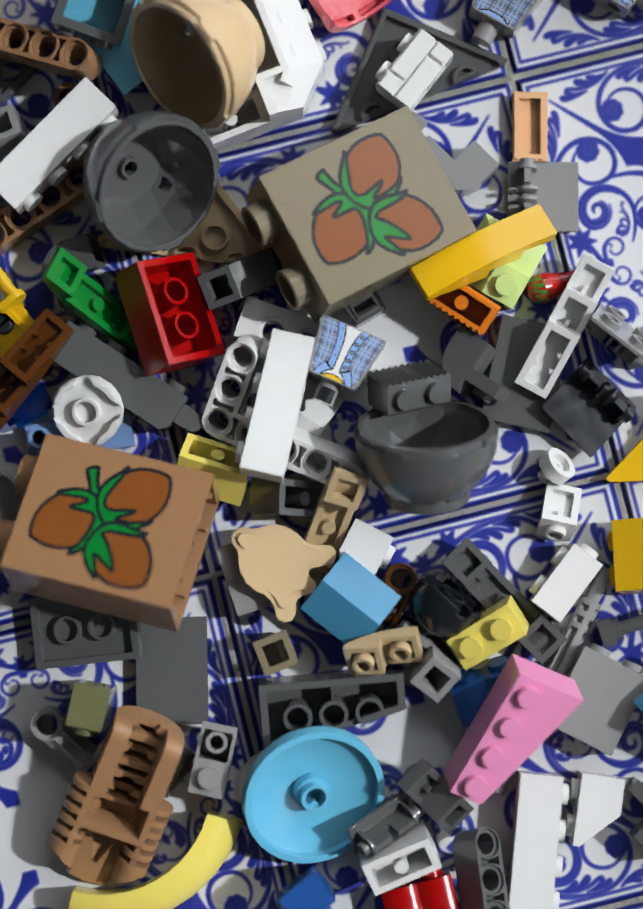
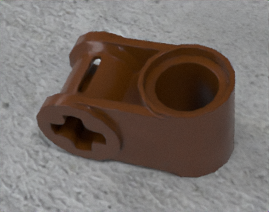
[381,562,417,630]

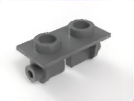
[347,790,422,857]

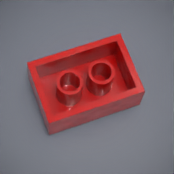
[114,252,226,377]

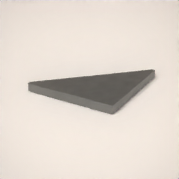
[331,7,508,134]

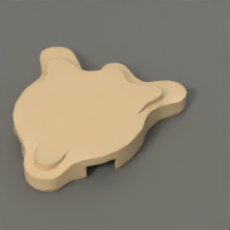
[231,525,336,623]

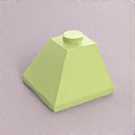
[469,213,547,309]

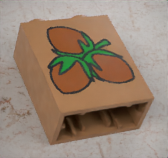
[0,433,220,632]

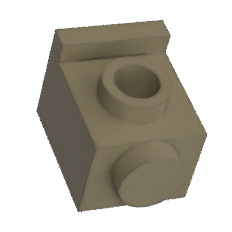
[252,630,299,677]

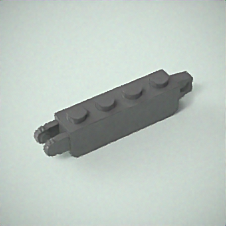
[54,320,204,435]

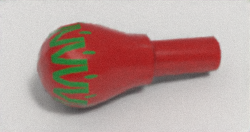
[526,270,574,304]

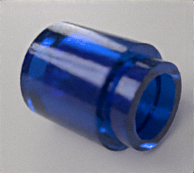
[7,382,53,430]

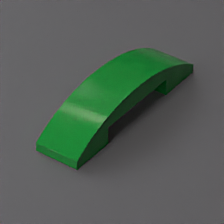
[42,247,139,354]

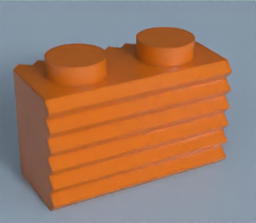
[423,285,501,337]

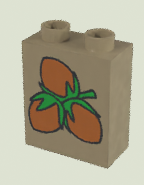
[241,106,477,322]

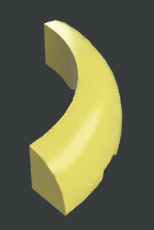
[68,810,244,909]

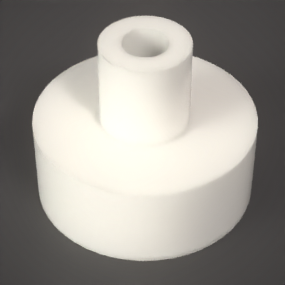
[537,448,575,485]

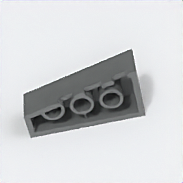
[258,666,406,749]

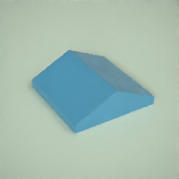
[300,552,401,644]

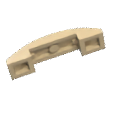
[304,467,369,595]

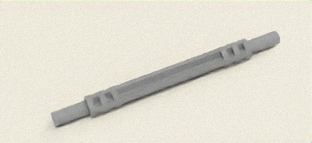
[495,566,610,796]

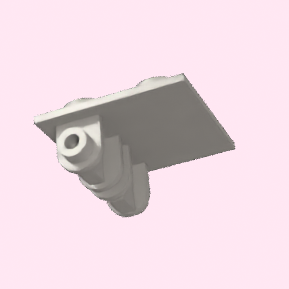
[508,158,579,232]
[585,303,643,368]

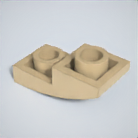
[343,626,423,676]

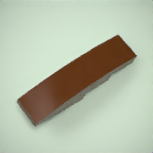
[0,308,74,430]

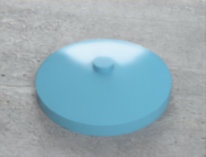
[241,726,385,863]

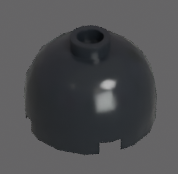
[409,569,482,639]

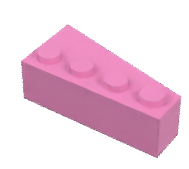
[444,653,584,805]

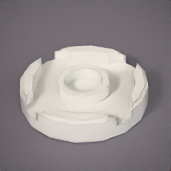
[52,374,124,445]

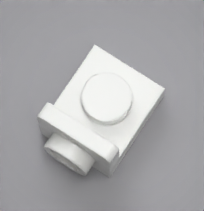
[536,481,582,541]

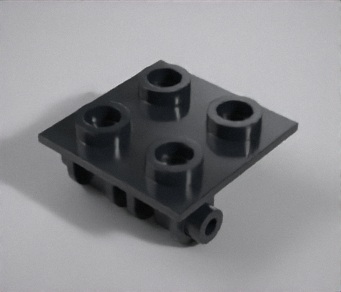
[541,358,637,458]

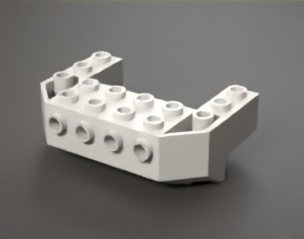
[202,0,327,152]

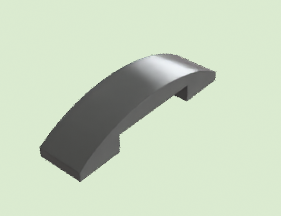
[441,537,567,664]

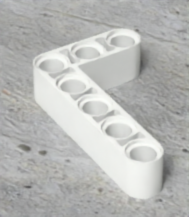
[202,334,368,484]

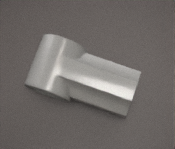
[30,706,98,771]

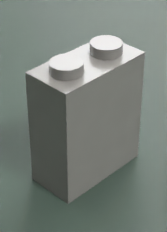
[557,642,643,756]

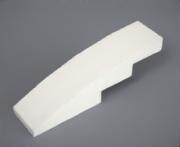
[515,253,615,399]

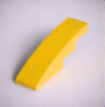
[409,204,557,301]

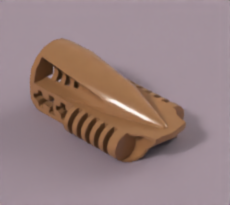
[47,705,184,885]

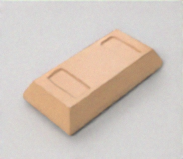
[512,92,548,162]

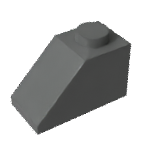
[249,478,325,518]

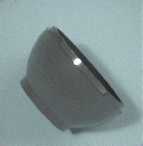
[83,111,221,252]
[354,400,498,515]

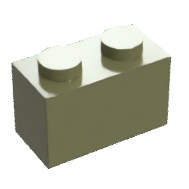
[66,679,117,737]

